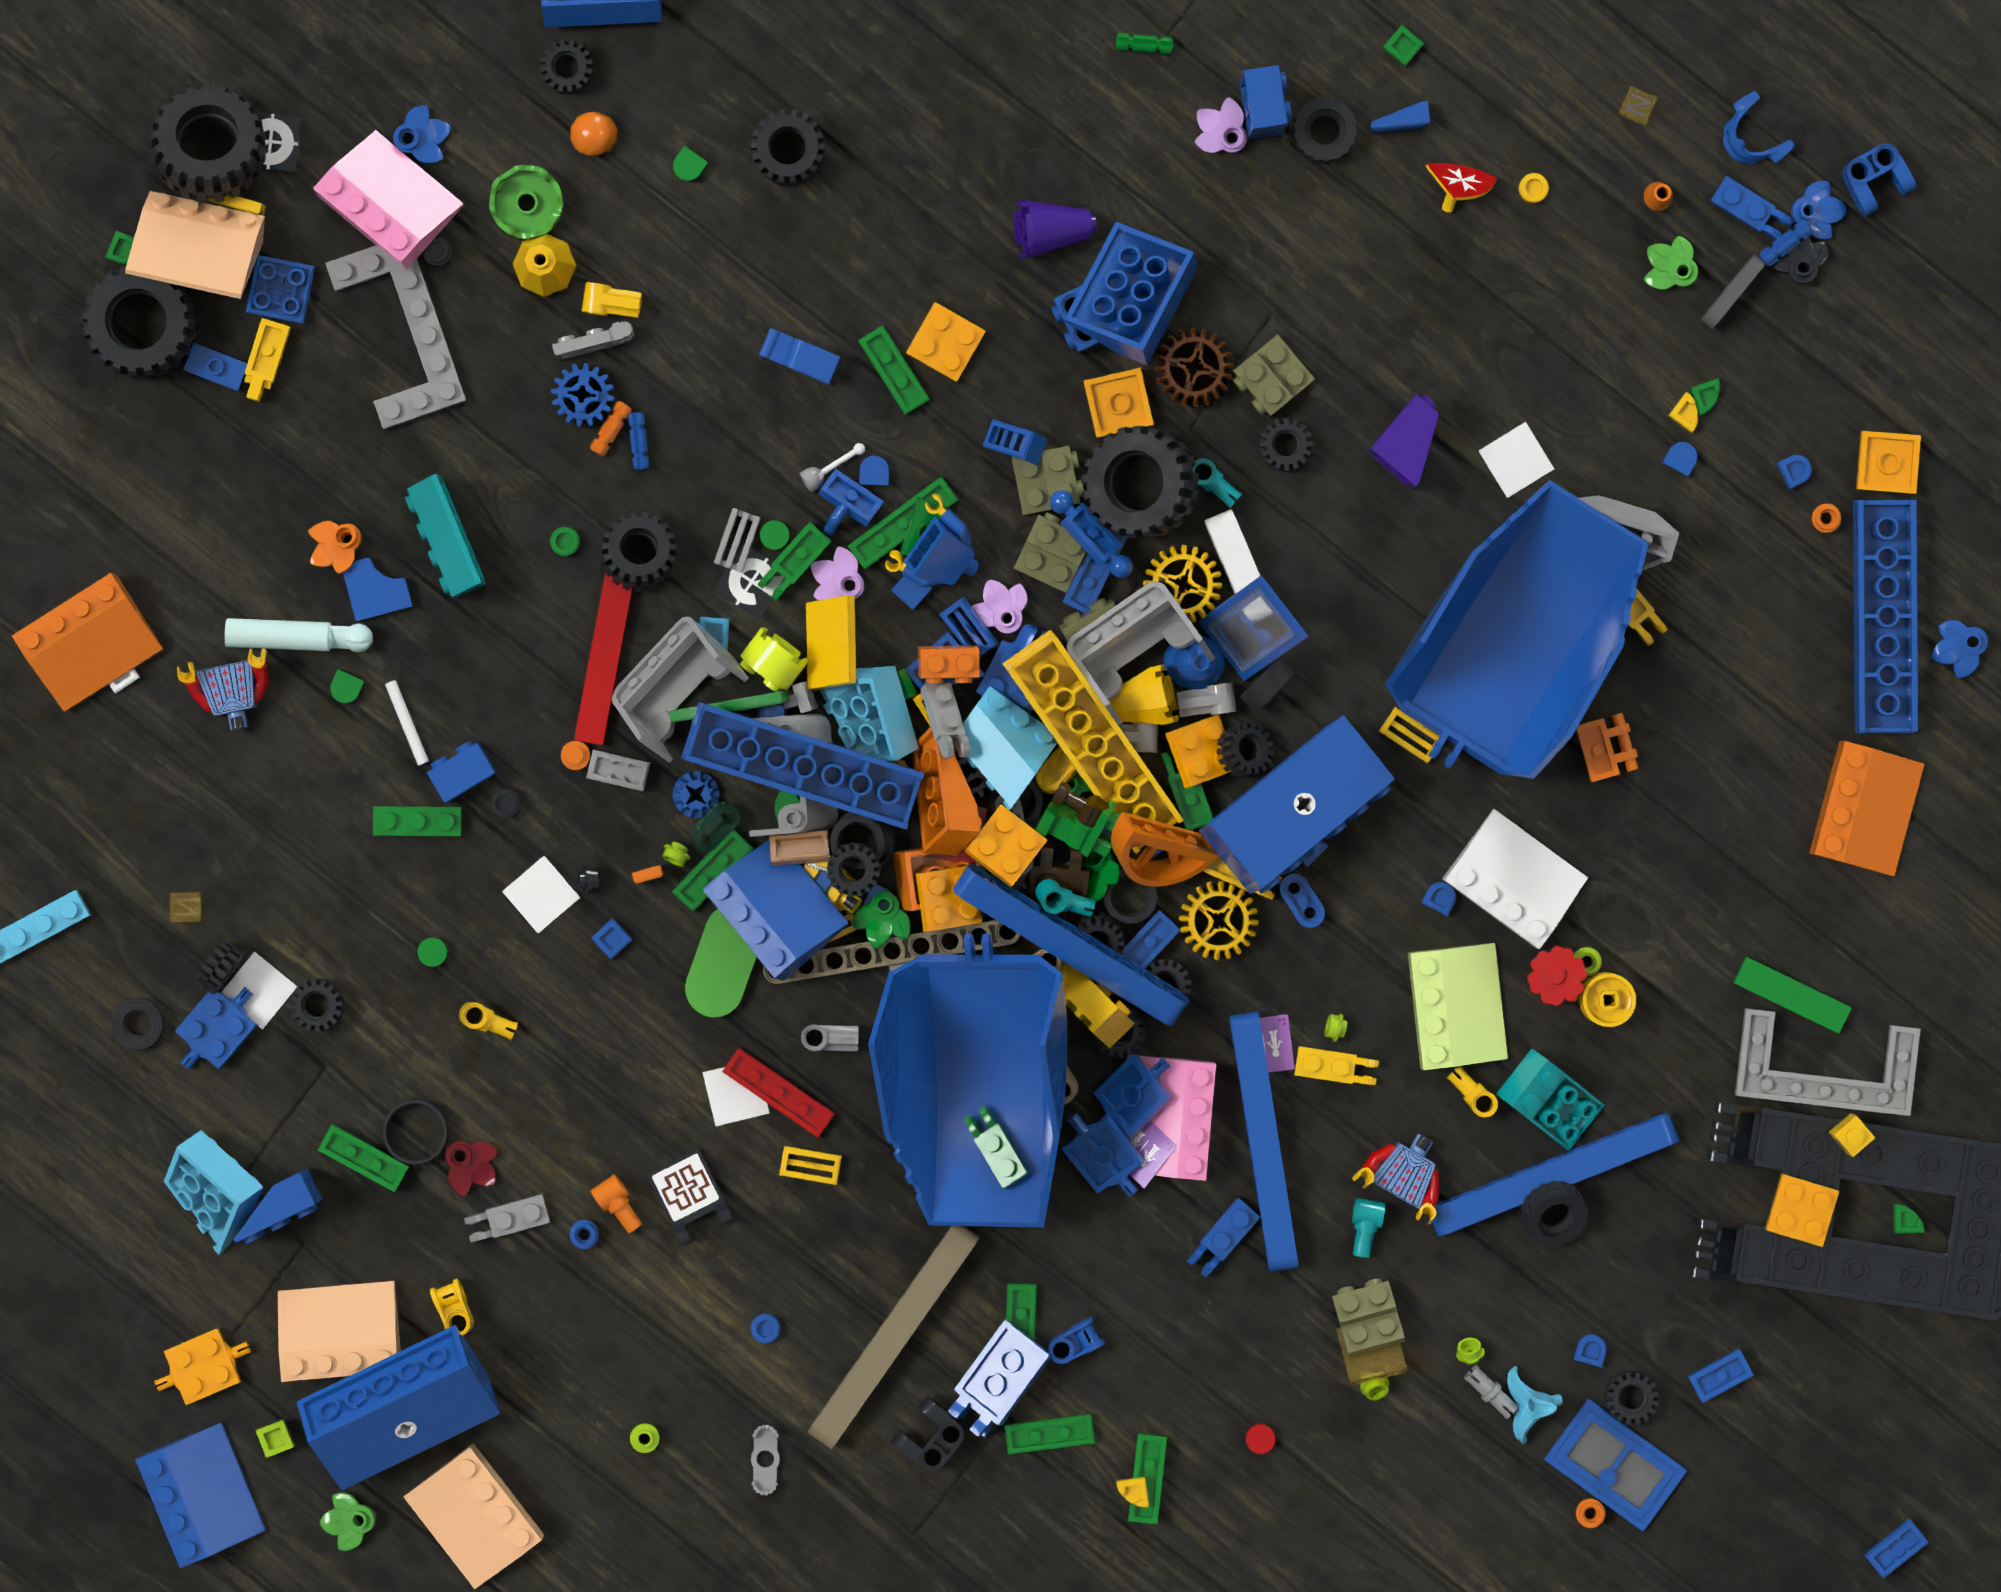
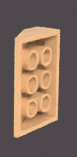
[125,191,265,299]
[278,1281,401,1382]
[404,1443,544,1589]

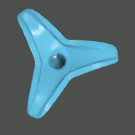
[1507,1366,1563,1444]

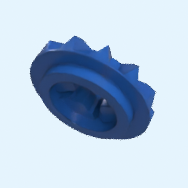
[673,771,719,818]

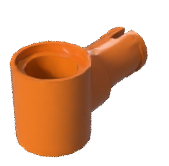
[590,1174,642,1234]

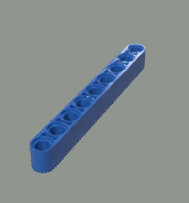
[952,864,1189,1026]
[1229,1011,1299,1272]
[1432,1113,1679,1236]

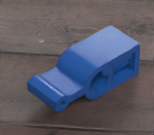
[759,328,841,386]

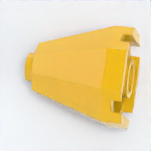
[513,234,577,297]
[1108,664,1179,725]

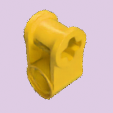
[430,1278,474,1335]

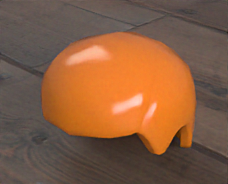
[570,112,617,156]

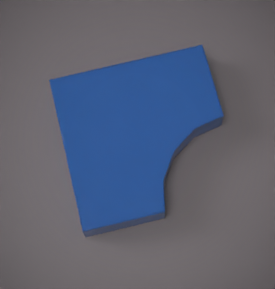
[343,557,413,622]

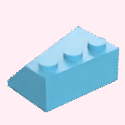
[164,1130,263,1255]

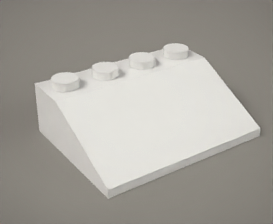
[1442,809,1588,949]

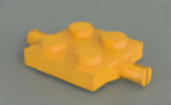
[155,1328,251,1405]

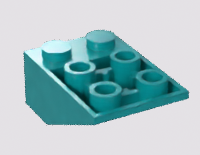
[1496,1049,1605,1151]

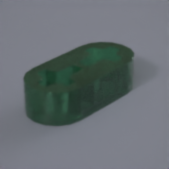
[690,801,740,852]

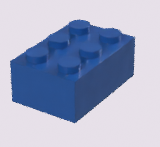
[1239,65,1292,140]

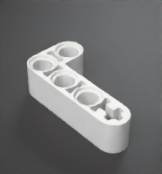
[1204,509,1276,623]

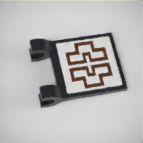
[647,1148,735,1245]

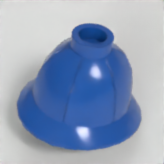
[1164,635,1225,689]

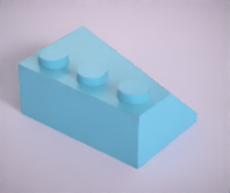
[815,666,919,761]
[953,686,1057,811]

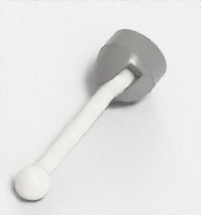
[799,443,865,493]

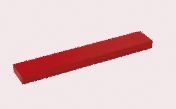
[574,573,633,745]

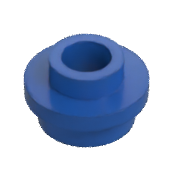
[570,1220,599,1249]

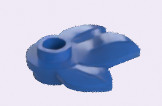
[393,105,451,163]
[1791,181,1847,239]
[1931,620,1988,678]

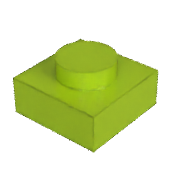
[256,1419,295,1458]

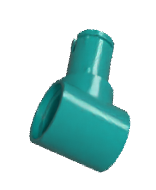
[1193,458,1242,508]
[1035,879,1095,917]
[1352,1198,1385,1258]

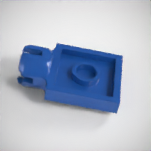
[976,624,1046,714]

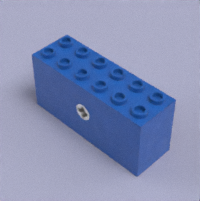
[1199,715,1395,894]
[297,1325,500,1490]

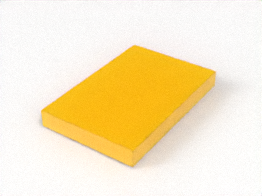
[806,595,856,690]

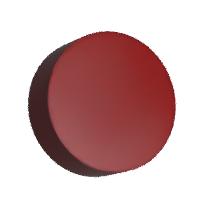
[1246,1423,1275,1454]

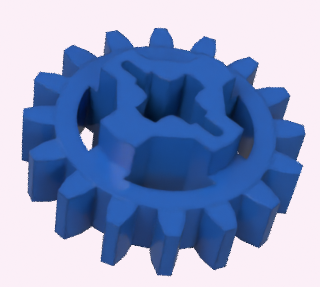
[551,363,615,427]

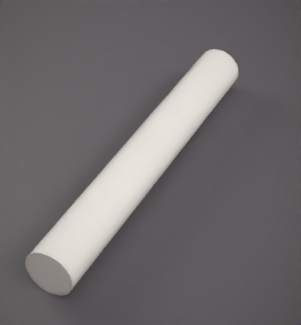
[385,680,429,766]

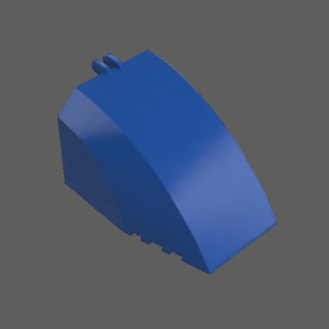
[1385,480,1649,779]
[868,934,1067,1227]

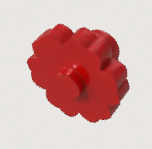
[1527,946,1588,1007]

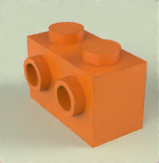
[918,645,980,684]

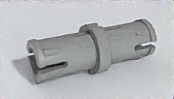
[1464,1365,1519,1419]

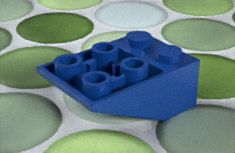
[234,1168,323,1244]

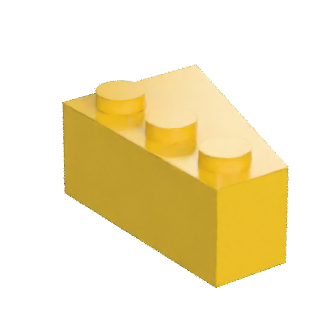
[1058,963,1135,1048]

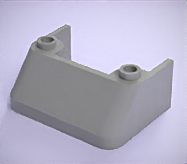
[1067,582,1215,726]
[612,617,749,763]
[749,714,838,837]

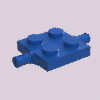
[175,986,258,1070]
[1093,1054,1172,1137]
[1062,1113,1144,1197]

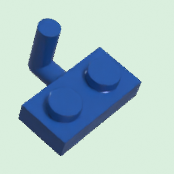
[818,469,884,536]

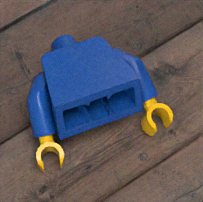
[885,494,978,587]

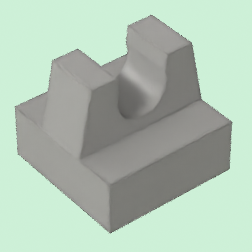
[783,681,818,713]

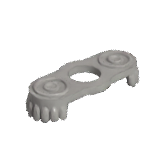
[751,1425,780,1495]

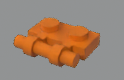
[1576,713,1639,782]

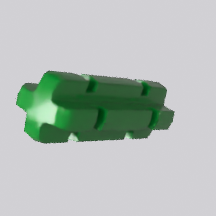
[1116,33,1173,54]

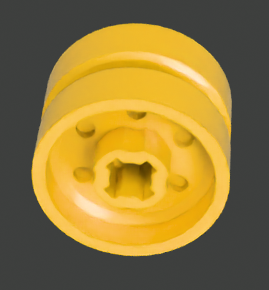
[1579,972,1636,1027]

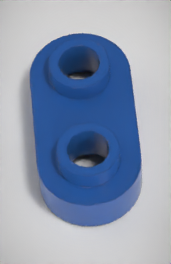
[1279,874,1325,928]

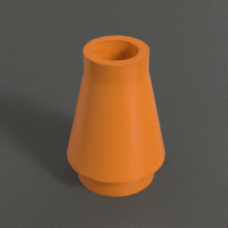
[1644,182,1673,211]

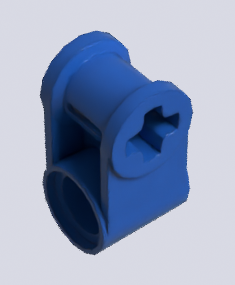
[1047,1317,1105,1364]

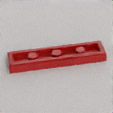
[722,1048,835,1138]

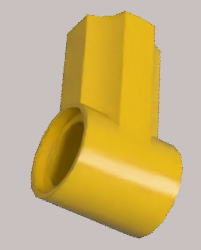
[581,282,642,318]

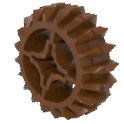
[1154,328,1234,407]

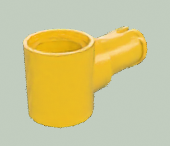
[459,1002,518,1040]
[1447,1066,1498,1118]

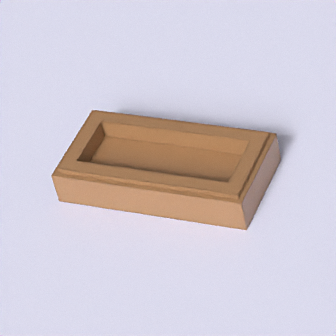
[769,830,830,866]

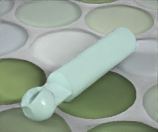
[225,618,373,652]

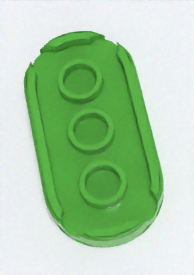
[685,909,757,1017]

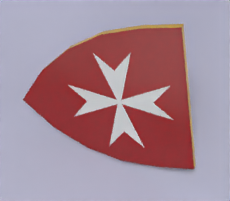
[1426,163,1497,213]

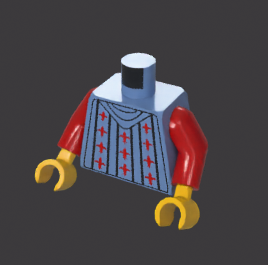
[177,648,269,730]
[1352,1134,1439,1224]

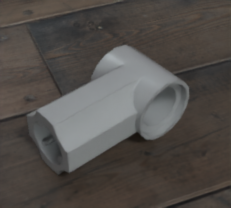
[1176,682,1237,717]
[1117,722,1158,753]
[801,1024,859,1051]

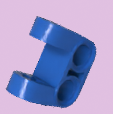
[1842,144,1917,217]

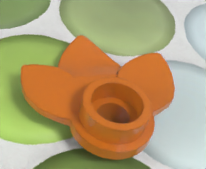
[308,521,362,574]

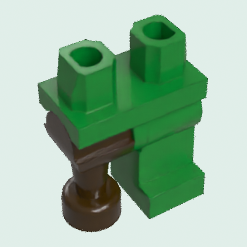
[1035,781,1120,857]

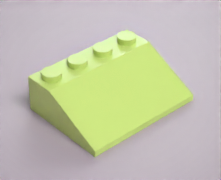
[1408,943,1508,1070]

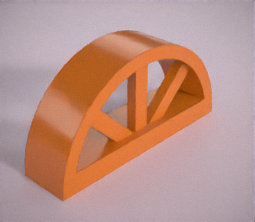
[1111,812,1219,887]

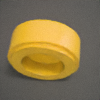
[1518,173,1549,203]

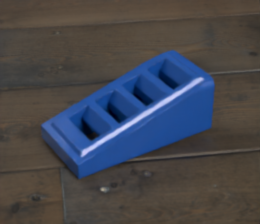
[1369,100,1430,133]
[983,419,1047,465]

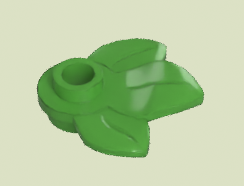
[1644,236,1699,290]
[320,1492,376,1551]

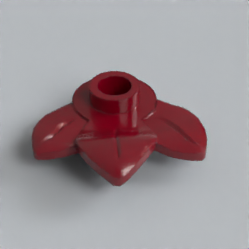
[445,1141,498,1196]

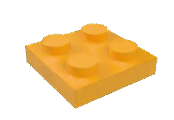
[906,302,986,382]
[1083,367,1154,438]
[1856,431,1921,494]
[1165,714,1232,788]
[964,804,1047,887]
[916,865,982,932]
[1765,1173,1839,1247]

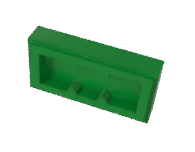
[900,497,947,556]

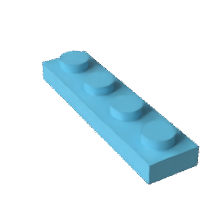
[0,890,91,964]

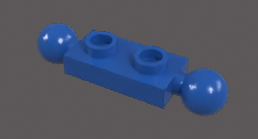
[1050,490,1133,578]

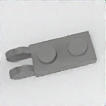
[552,321,634,361]
[921,683,971,758]
[464,1194,551,1242]

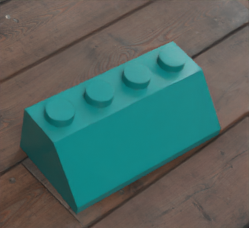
[405,474,487,598]

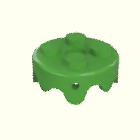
[489,165,564,240]

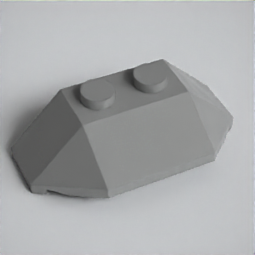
[1579,495,1679,570]

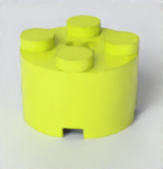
[740,627,808,692]

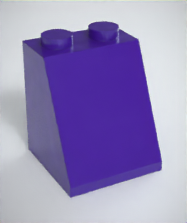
[1367,394,1439,489]

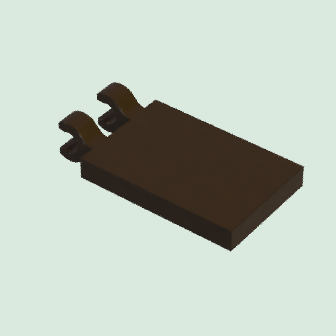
[1022,842,1089,950]

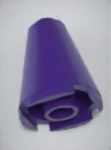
[1013,200,1097,259]

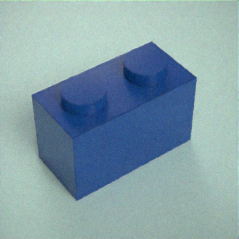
[427,741,497,803]

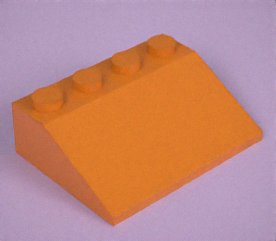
[12,573,164,712]
[1809,741,1925,876]

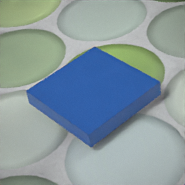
[246,255,316,324]

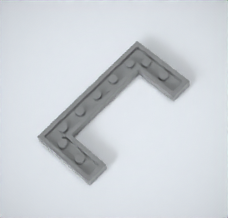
[325,246,467,430]
[1735,1008,1921,1116]

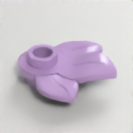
[1195,97,1247,153]
[811,546,864,600]
[972,580,1028,634]

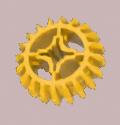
[1143,545,1222,623]
[1179,881,1258,960]

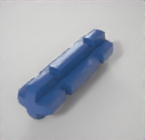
[1760,220,1813,266]
[628,412,649,470]

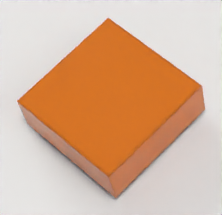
[632,864,664,884]

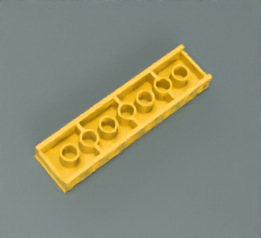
[1002,630,1183,854]

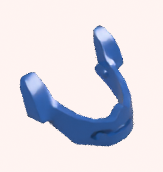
[1723,91,1795,165]

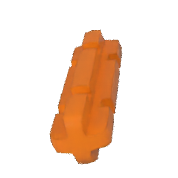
[590,401,632,456]

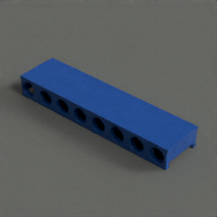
[1853,500,1918,734]
[681,702,924,830]

